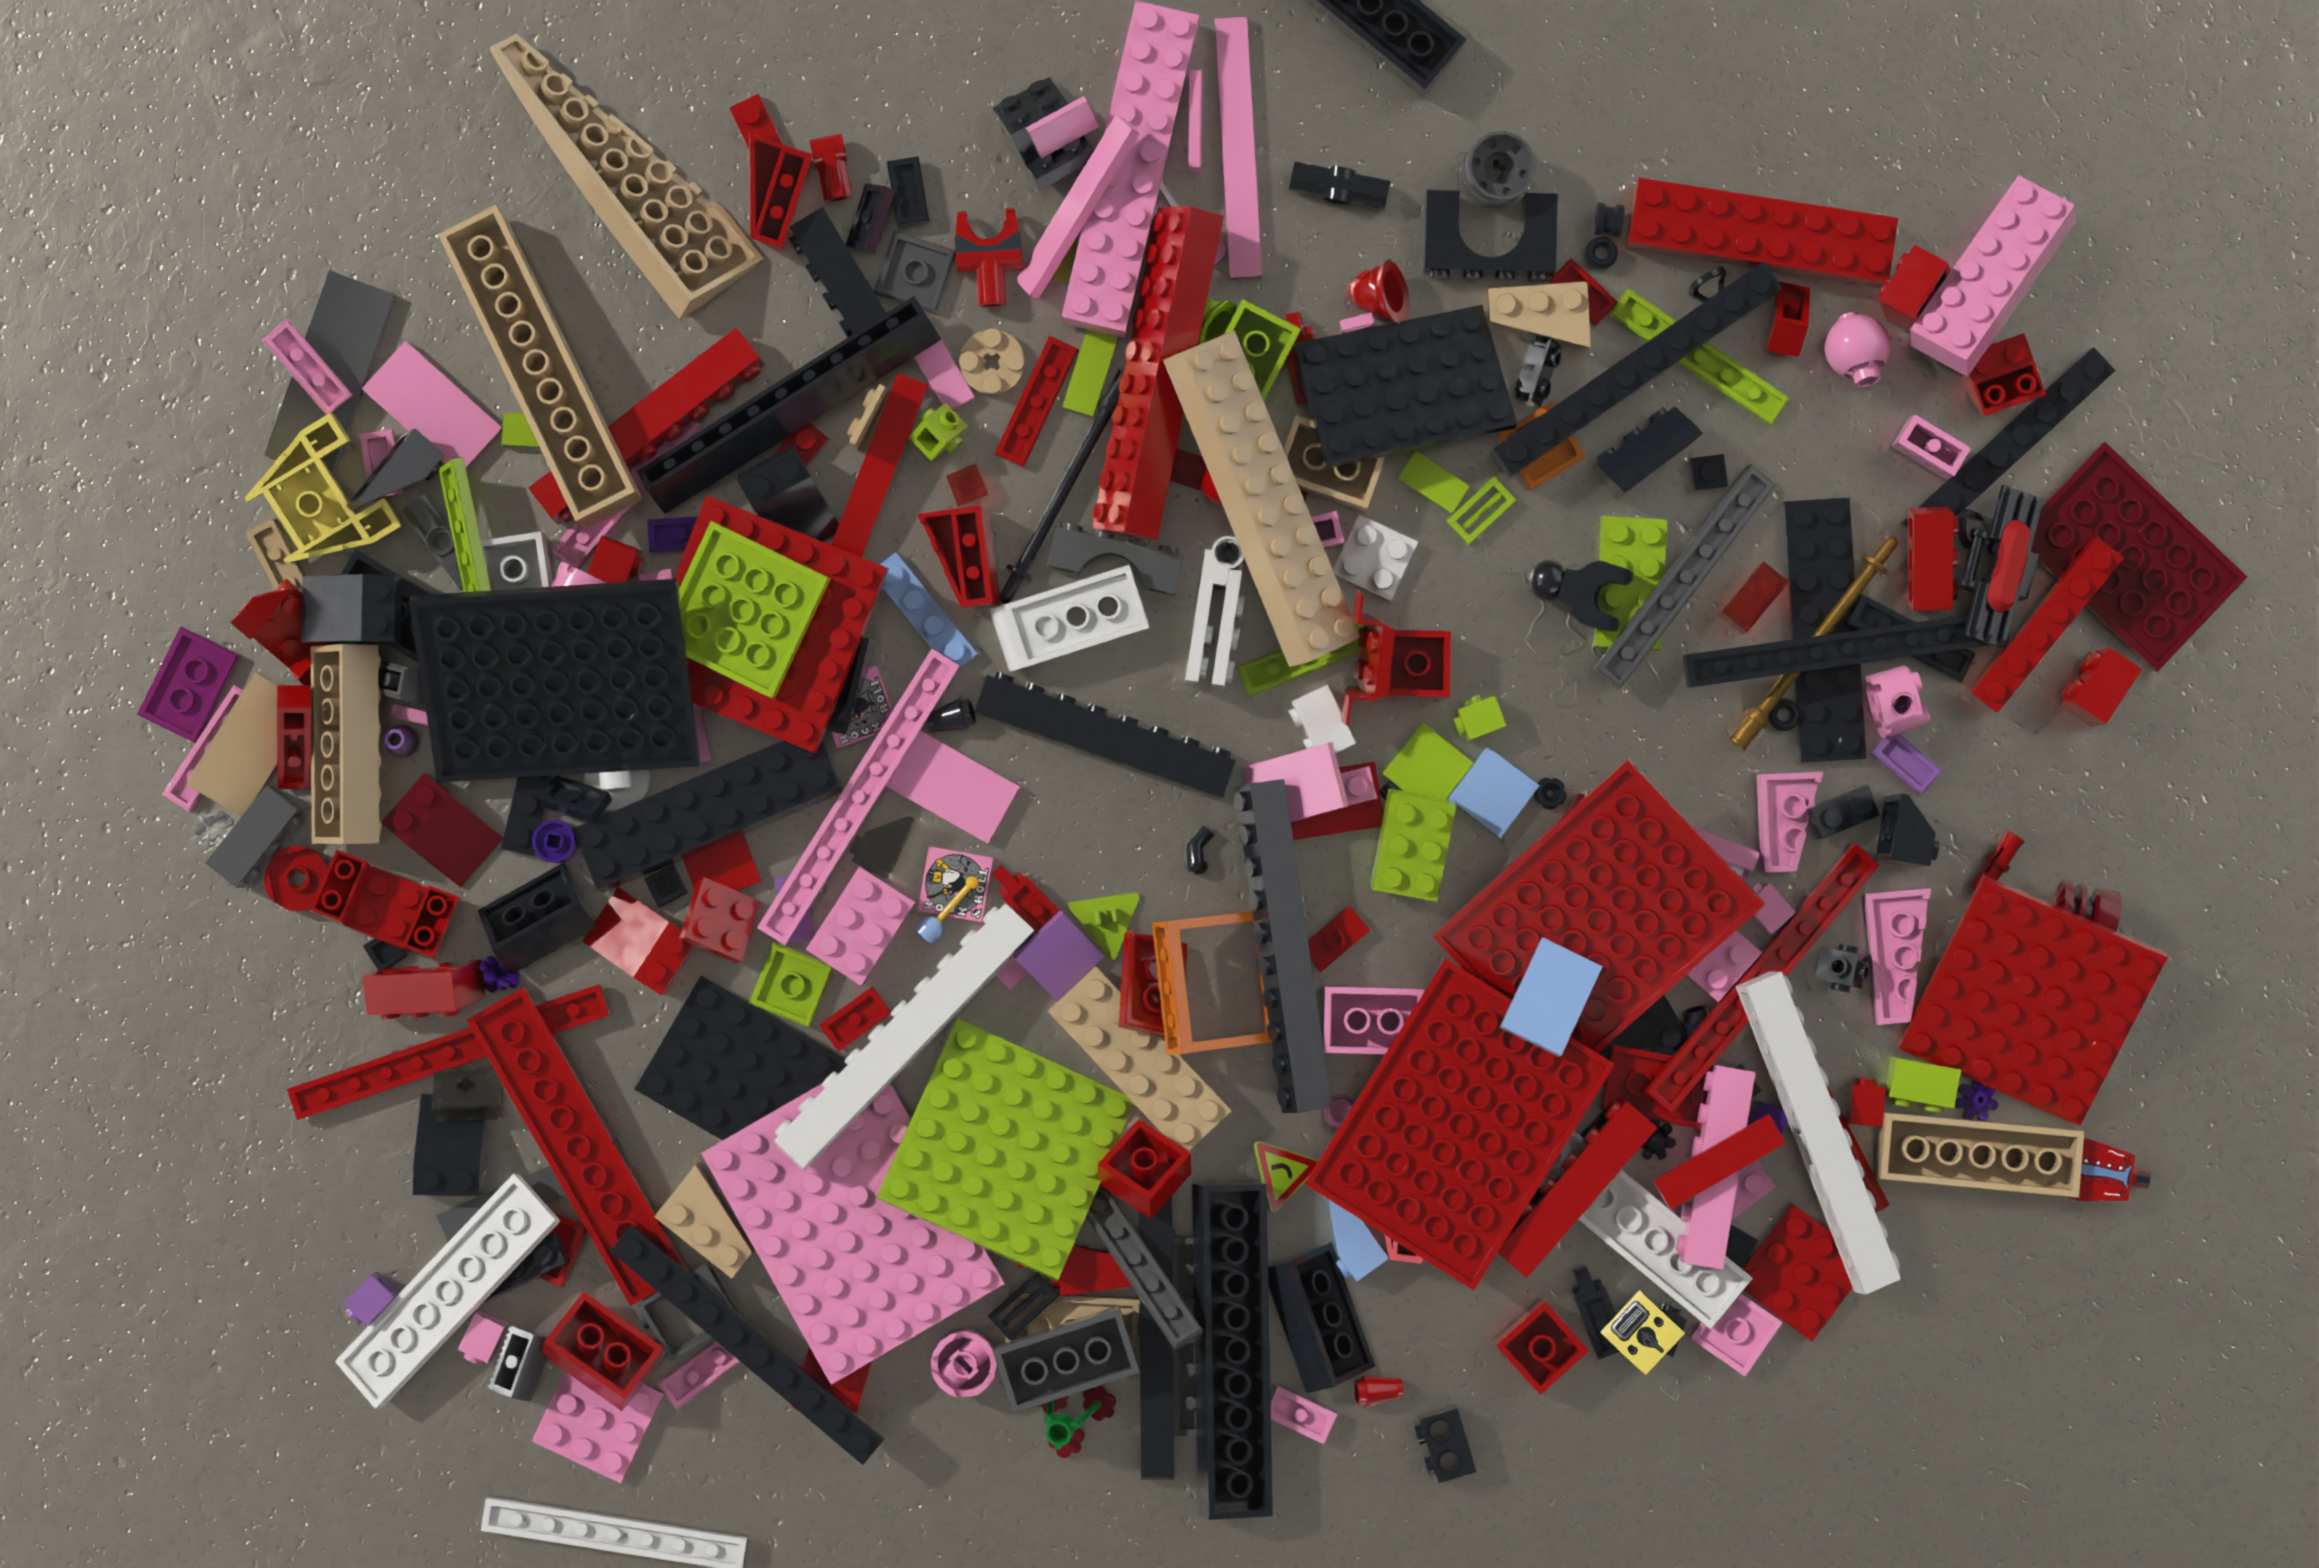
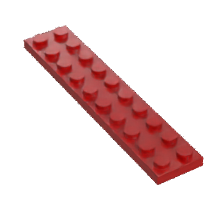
[466,987,688,1306]

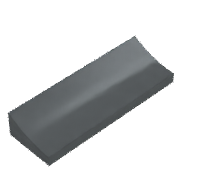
[264,270,397,476]

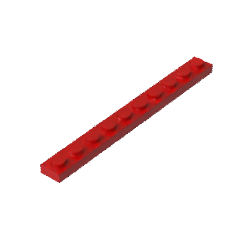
[1644,844,1880,1114]
[287,984,611,1120]

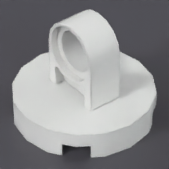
[584,769,651,811]

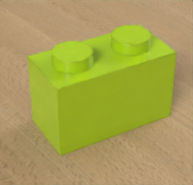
[1885,1057,1961,1113]

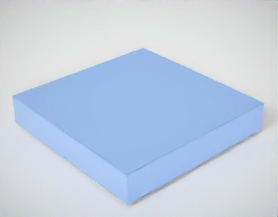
[1448,746,1540,838]

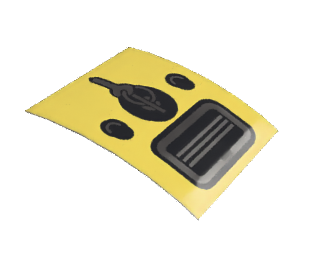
[1601,1290,1685,1375]

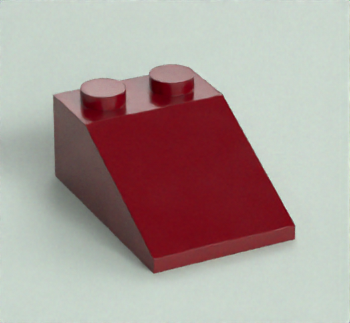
[381,773,503,888]

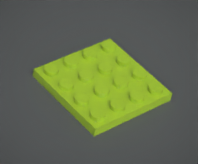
[679,521,831,699]

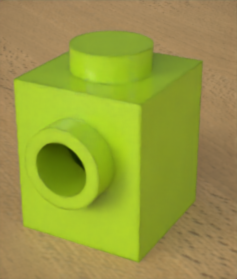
[1453,695,1507,741]

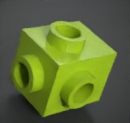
[909,403,968,461]

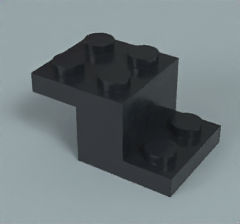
[993,77,1094,190]

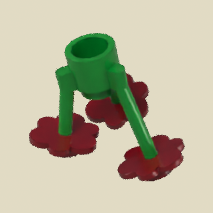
[1038,1386,1116,1458]

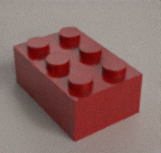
[542,1291,664,1411]

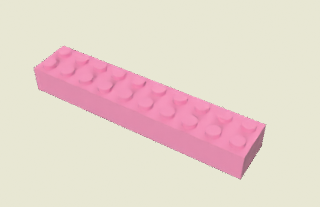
[1061,0,1199,338]

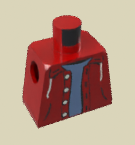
[2068,1138,2151,1201]

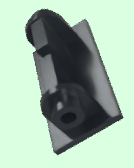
[1514,336,1562,407]

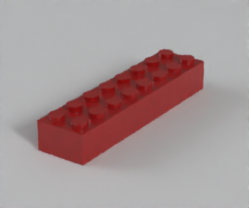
[1625,177,1899,288]

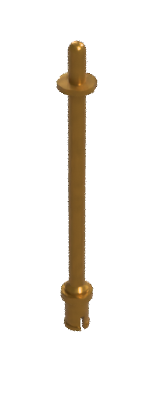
[1728,536,1898,752]

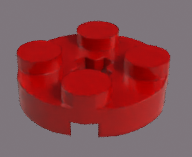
[264,846,329,911]

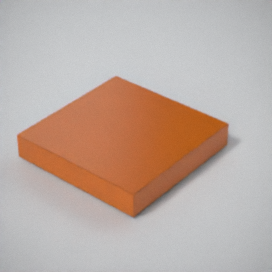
[1496,401,1586,491]

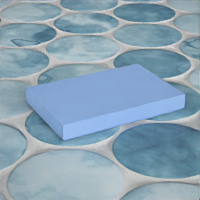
[1499,937,1603,1057]

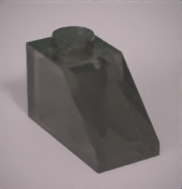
[849,816,917,879]

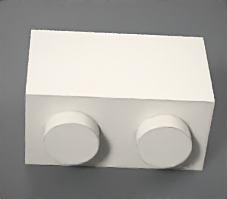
[1288,684,1356,754]

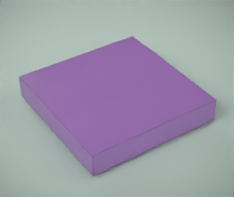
[1013,910,1105,1002]

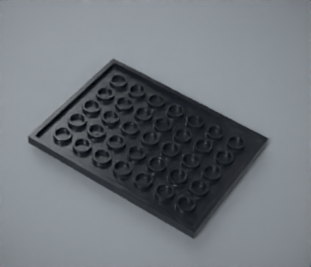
[409,579,700,783]

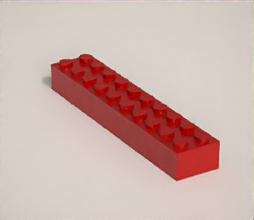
[1092,206,1224,540]

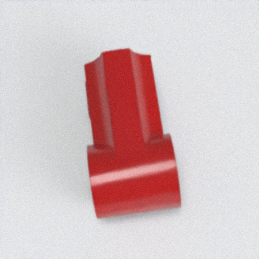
[809,133,852,202]

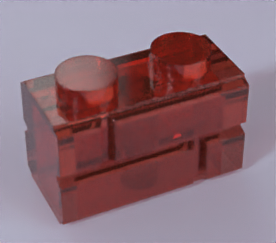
[1717,561,1789,635]

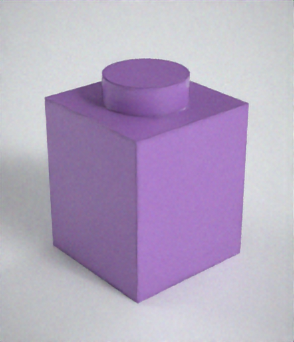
[343,1272,399,1326]

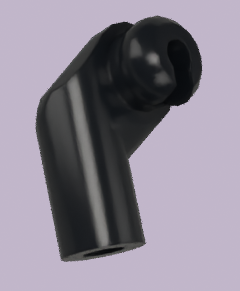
[1183,825,1214,875]

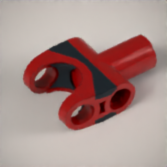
[955,208,1023,308]

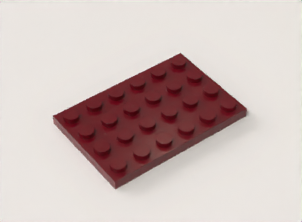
[2031,442,2248,672]

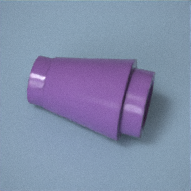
[384,724,418,757]

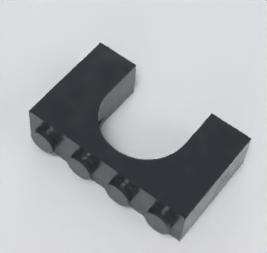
[1423,190,1558,282]

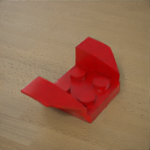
[230,578,337,685]
[1341,590,1395,726]

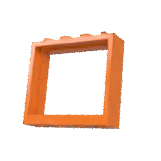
[1152,911,1272,1055]

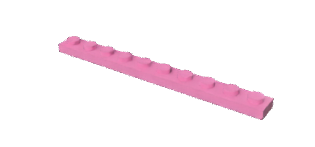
[757,649,960,945]

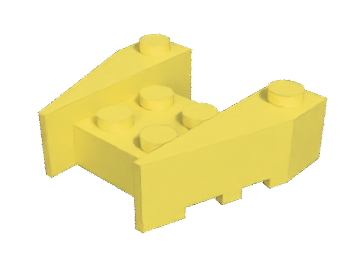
[244,413,404,563]

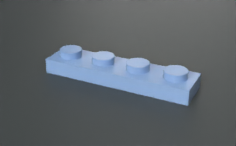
[880,552,978,670]

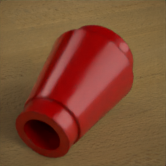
[1354,1376,1404,1409]

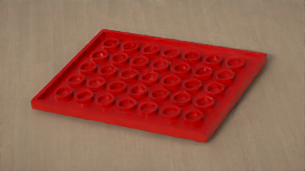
[1433,758,1765,1053]
[1304,958,1615,1291]

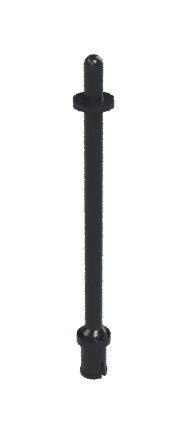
[1000,369,1124,603]

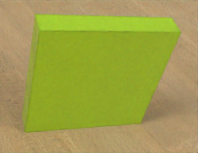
[1382,723,1474,799]
[749,942,834,1028]

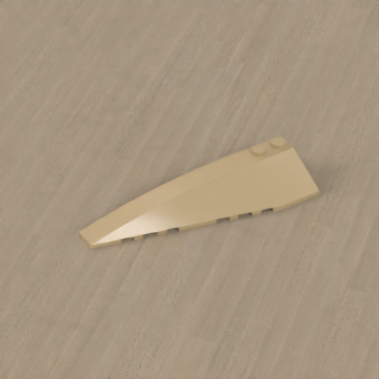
[490,33,764,320]

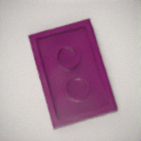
[137,626,241,743]

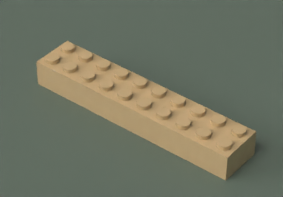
[438,205,643,529]
[1163,330,1360,667]

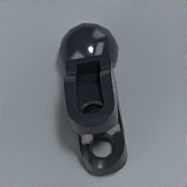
[1528,560,1634,632]

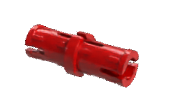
[1970,830,2025,889]

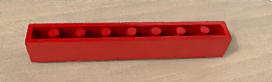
[528,328,765,525]

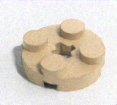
[959,328,1025,395]

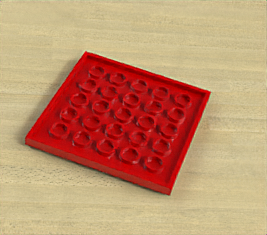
[674,495,889,753]
[1898,875,2168,1126]

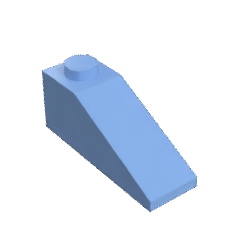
[1328,1199,1389,1281]

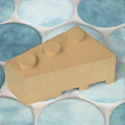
[1488,282,1591,348]
[654,1162,755,1279]

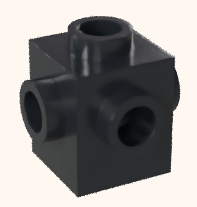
[1814,944,1870,993]

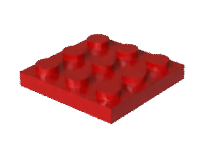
[1741,1202,1853,1342]

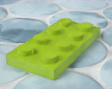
[1594,516,1668,651]

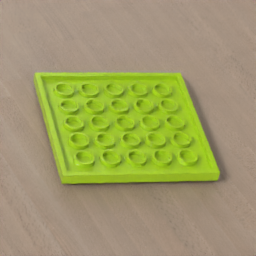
[875,1018,1134,1281]

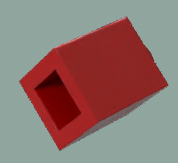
[1845,1078,1886,1127]

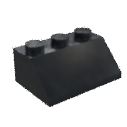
[1593,406,1703,500]
[1874,794,1939,867]
[478,863,597,975]

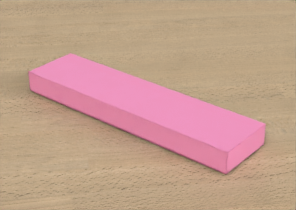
[162,685,243,813]

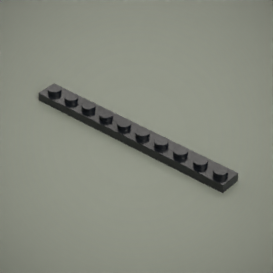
[1683,615,2009,688]
[610,1225,885,1465]

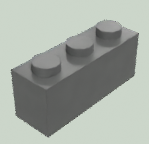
[205,785,304,888]

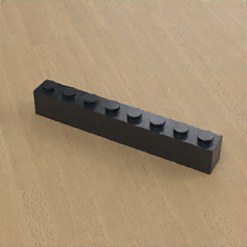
[974,671,1236,798]

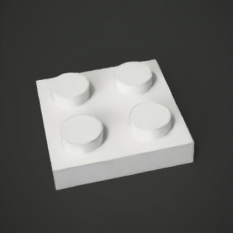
[1333,514,1418,602]

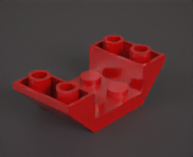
[311,849,460,959]

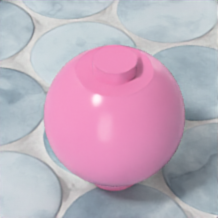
[1824,312,1891,387]

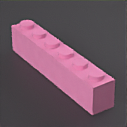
[1676,1065,1756,1270]

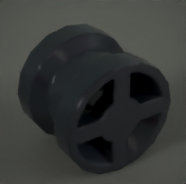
[1594,202,1625,238]

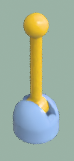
[914,876,979,945]

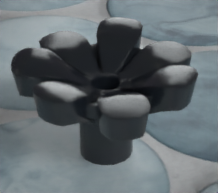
[1640,1119,1676,1160]

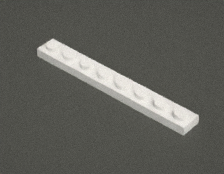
[481,1496,748,1568]

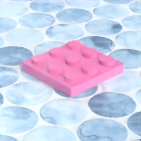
[532,1371,664,1483]

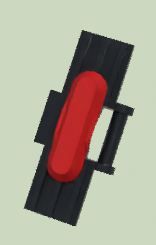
[1956,485,2044,649]

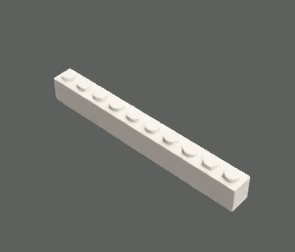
[774,903,1034,1172]
[1735,971,1901,1295]

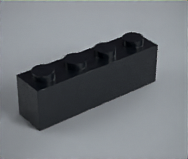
[788,207,886,338]

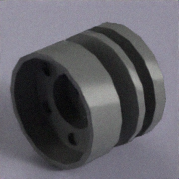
[1460,131,1536,208]

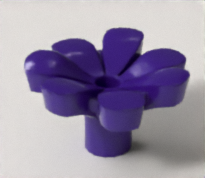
[480,956,520,993]
[1955,1080,1998,1121]

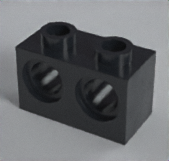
[1414,1405,1477,1483]

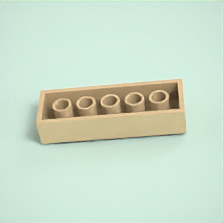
[311,644,382,844]
[1048,966,1232,1151]
[1874,1112,2084,1198]

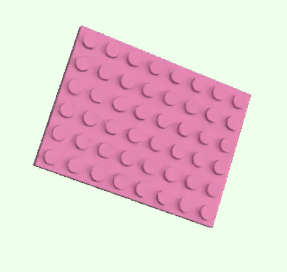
[701,1083,1005,1385]

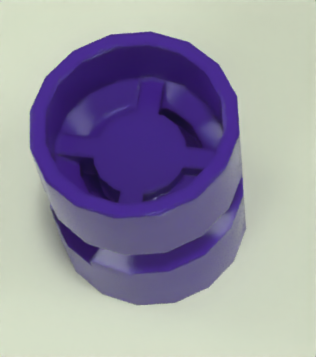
[532,820,580,863]

